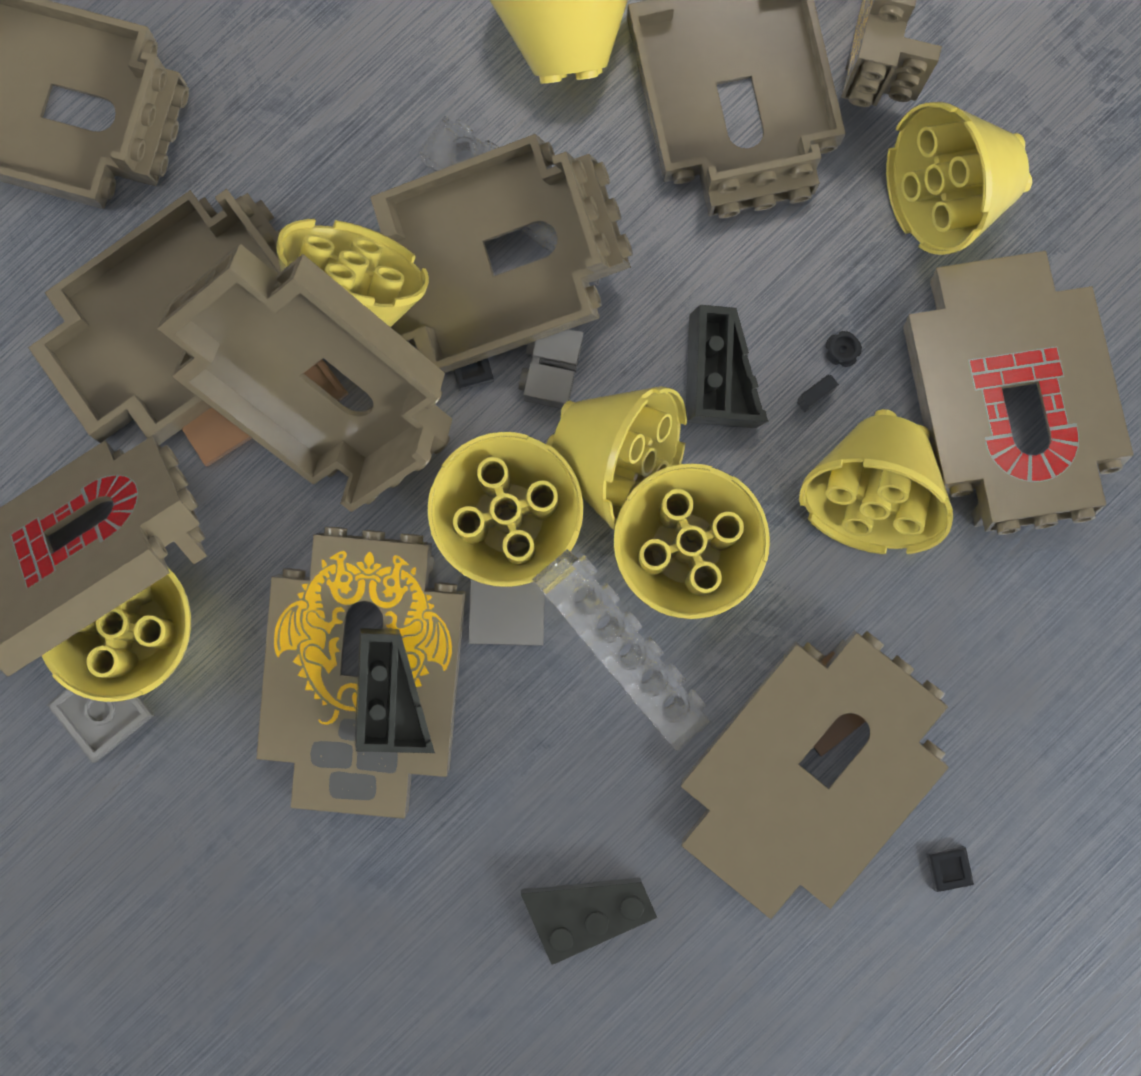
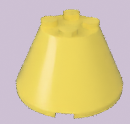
[490,0,628,84]
[886,102,1032,255]
[276,219,429,327]
[546,386,687,530]
[799,409,953,554]
[428,432,583,587]
[614,464,770,619]
[42,566,191,702]

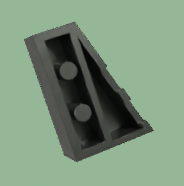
[686,305,768,428]
[355,628,435,753]
[521,878,657,965]

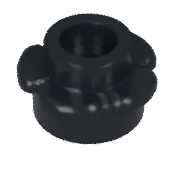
[826,331,862,367]

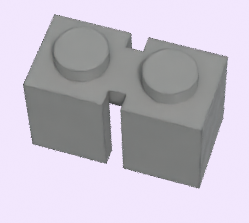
[518,329,583,409]

